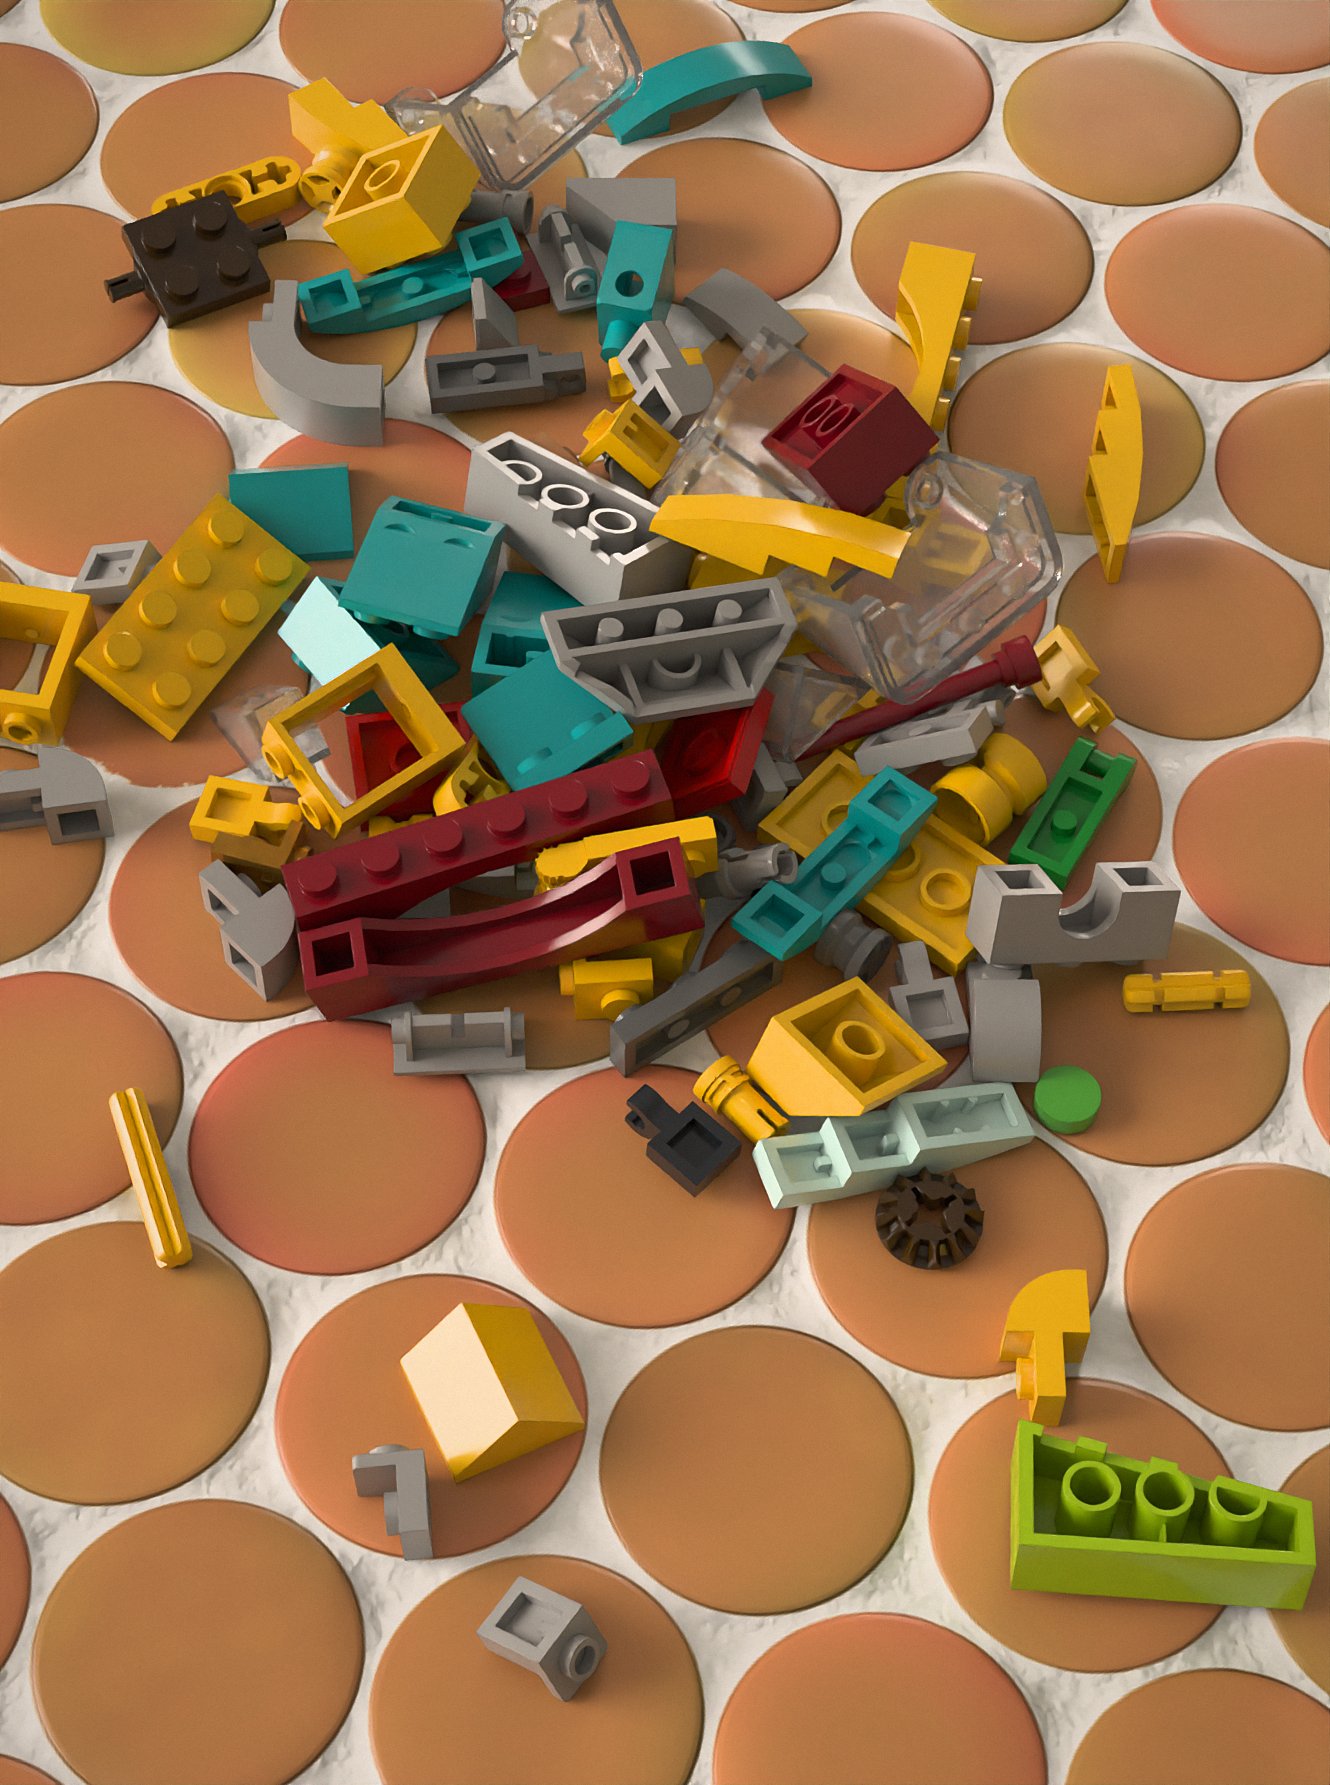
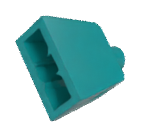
[596,220,675,364]

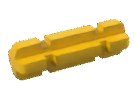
[1122,970,1251,1013]

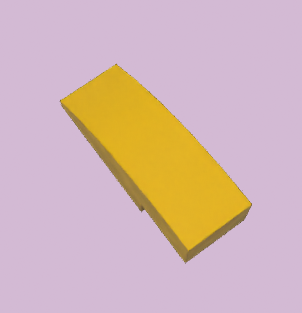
[288,77,409,158]

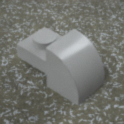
[616,320,714,442]
[0,747,114,845]
[198,859,300,1002]
[965,962,1042,1083]

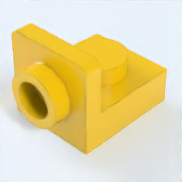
[578,398,682,489]

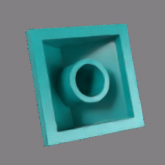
[228,462,355,562]

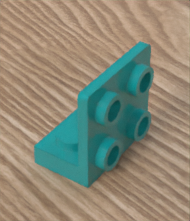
[461,648,634,792]

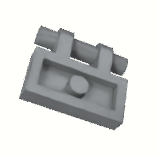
[854,698,1005,777]

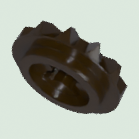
[875,1166,984,1270]

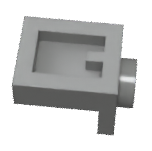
[71,539,162,605]
[352,1445,434,1561]
[476,1576,608,1702]

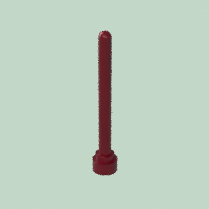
[767,635,1043,763]

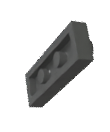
[610,940,783,1078]

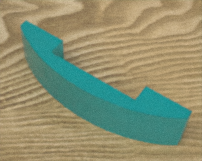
[599,41,812,146]
[298,217,524,334]
[731,765,938,961]

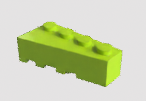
[1010,1418,1316,1610]

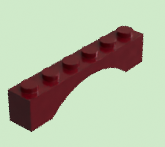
[280,748,676,932]
[297,836,705,1022]

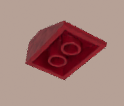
[759,364,941,517]

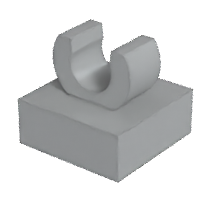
[730,743,804,832]

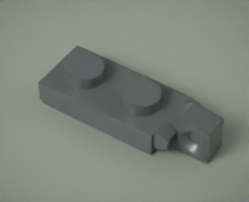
[425,344,586,414]

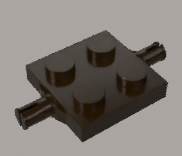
[104,190,287,329]

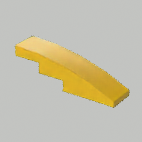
[1081,364,1143,584]
[649,494,912,579]

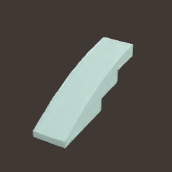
[751,1082,1035,1210]

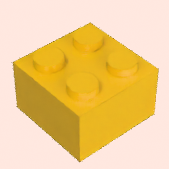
[322,124,481,275]

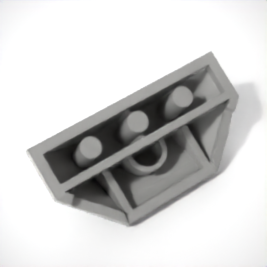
[540,577,798,725]

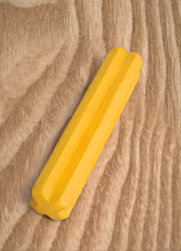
[109,1087,193,1269]

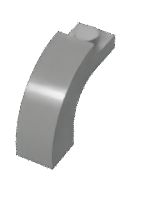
[248,280,386,447]

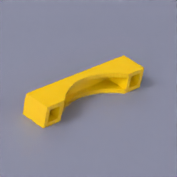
[865,241,983,519]

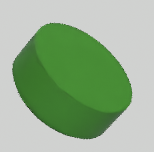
[1033,1065,1102,1134]

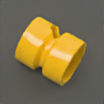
[929,732,1047,848]

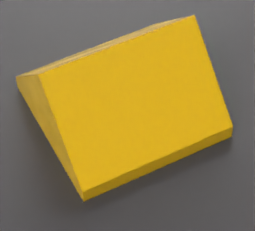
[400,1303,585,1484]

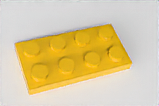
[73,493,312,742]
[757,749,1007,978]

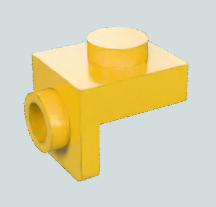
[559,958,653,1021]

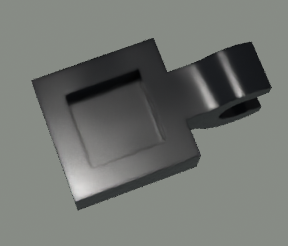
[625,1084,742,1198]

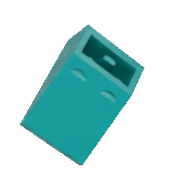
[337,495,506,639]
[471,571,584,699]

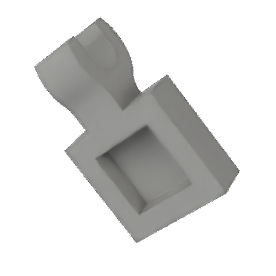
[888,940,969,1050]

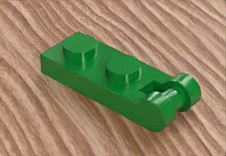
[1007,735,1138,892]

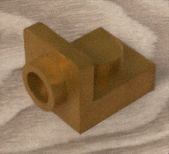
[210,820,314,895]

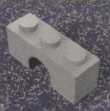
[965,861,1181,970]

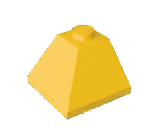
[745,976,948,1116]

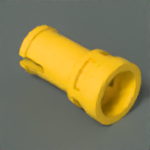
[693,1055,791,1146]

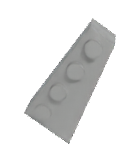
[464,431,692,606]

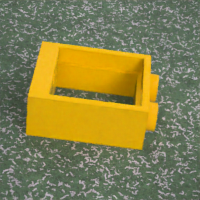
[0,581,98,747]
[261,643,466,842]

